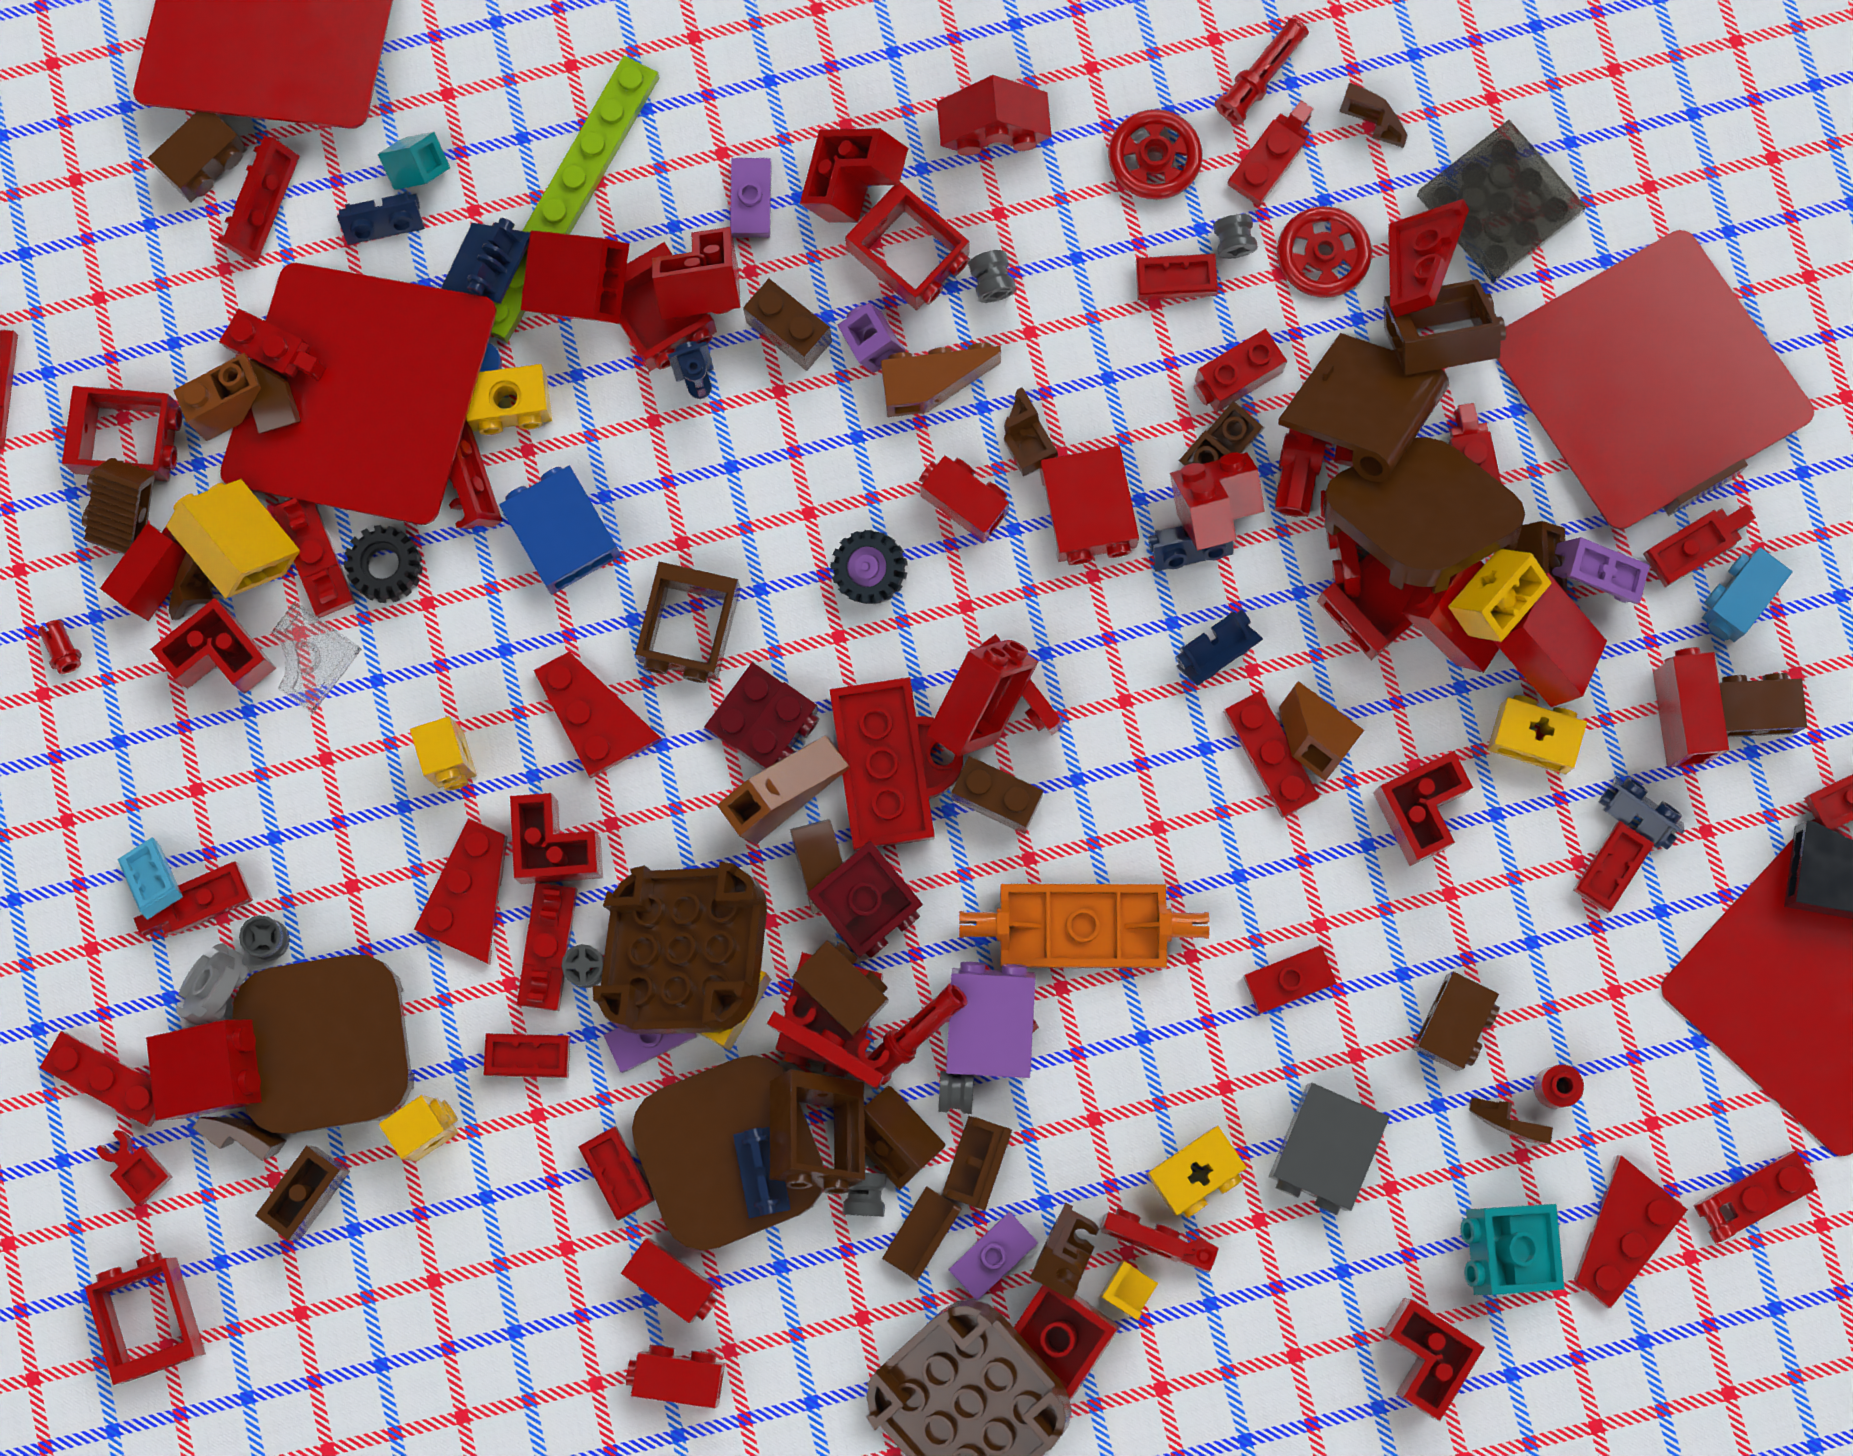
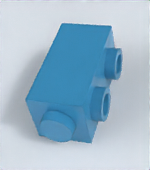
[1702,547,1793,642]

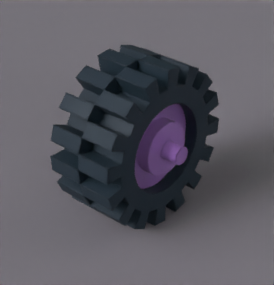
[830,530,908,604]

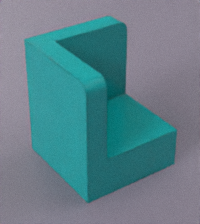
[378,132,450,190]

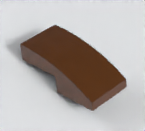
[1179,401,1265,466]
[790,819,843,914]

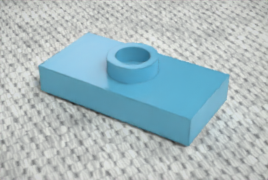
[118,837,183,920]

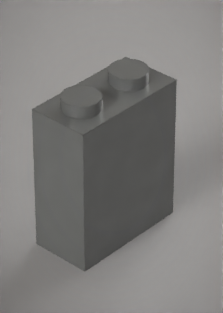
[1268,1083,1390,1215]

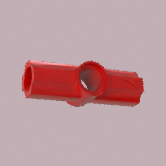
[1274,393,1326,517]

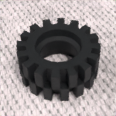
[344,525,423,603]

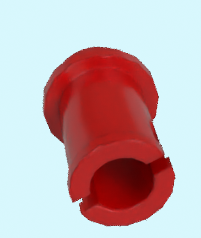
[38,620,82,674]

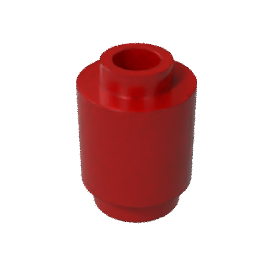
[1534,1064,1584,1109]

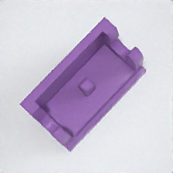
[1552,537,1650,604]

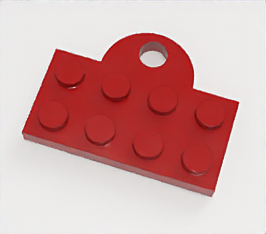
[829,677,963,851]

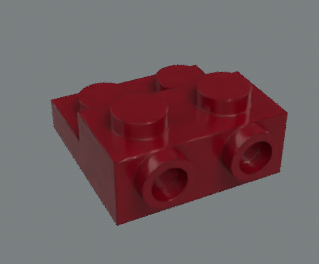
[704,662,820,770]
[806,840,923,958]

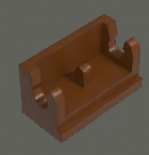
[941,1116,1012,1211]
[1030,1203,1099,1300]

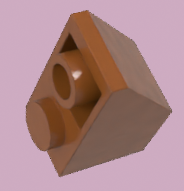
[173,353,261,441]
[1279,681,1364,781]

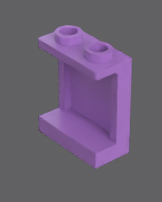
[946,962,1035,1078]

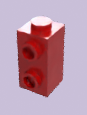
[1194,328,1287,413]
[919,455,1009,543]
[100,523,187,621]
[620,1238,718,1324]
[626,1345,725,1409]

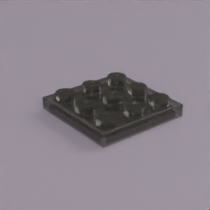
[1416,120,1587,284]

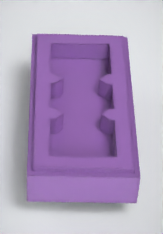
[730,158,772,238]
[604,1028,697,1073]
[948,1211,1038,1301]

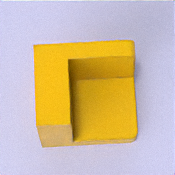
[1099,1260,1158,1321]

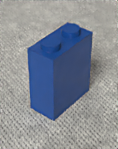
[499,465,621,595]

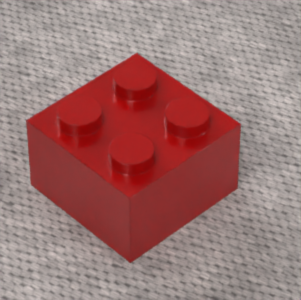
[1013,1284,1121,1400]

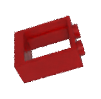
[845,182,970,311]
[62,386,183,482]
[927,640,1039,757]
[84,1252,206,1385]

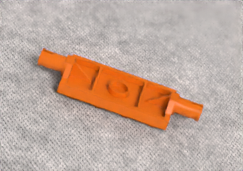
[959,884,1209,968]

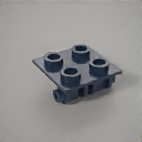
[441,218,530,304]

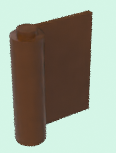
[1278,333,1449,483]

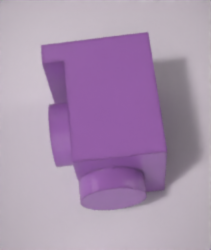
[837,302,906,373]

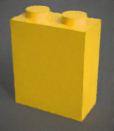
[166,479,300,599]

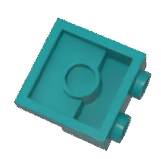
[1460,1204,1565,1295]

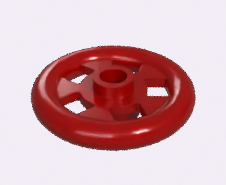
[1108,109,1203,200]
[1277,206,1372,298]

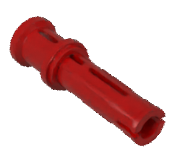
[1215,18,1309,125]
[865,984,967,1085]

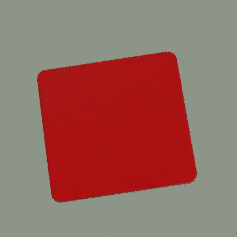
[133,0,393,129]
[1496,230,1814,529]
[220,263,497,525]
[1661,819,1853,1156]

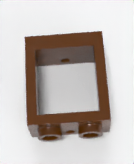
[1384,279,1506,375]
[635,561,741,683]
[770,1069,865,1194]

